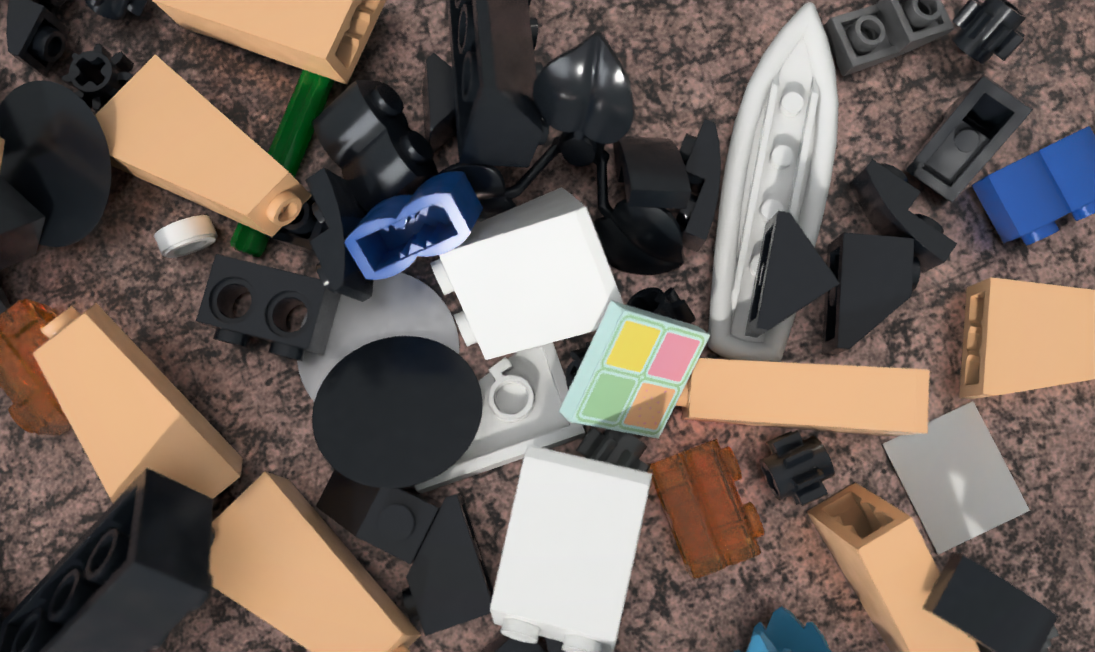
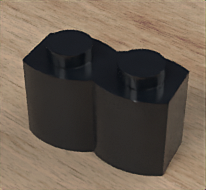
[312,79,438,213]

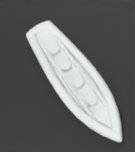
[707,2,839,362]

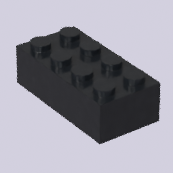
[0,468,215,652]

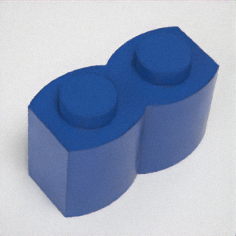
[972,126,1095,246]
[344,171,483,280]

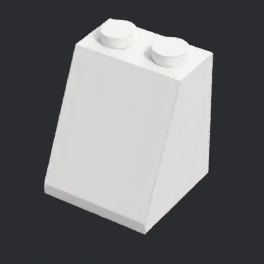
[430,187,624,360]
[490,445,652,652]

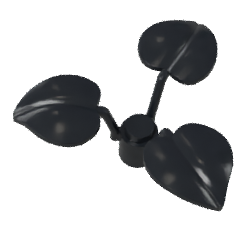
[437,31,685,275]

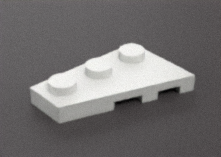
[415,342,585,494]

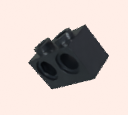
[196,254,341,362]

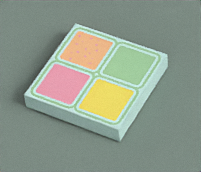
[559,301,710,439]

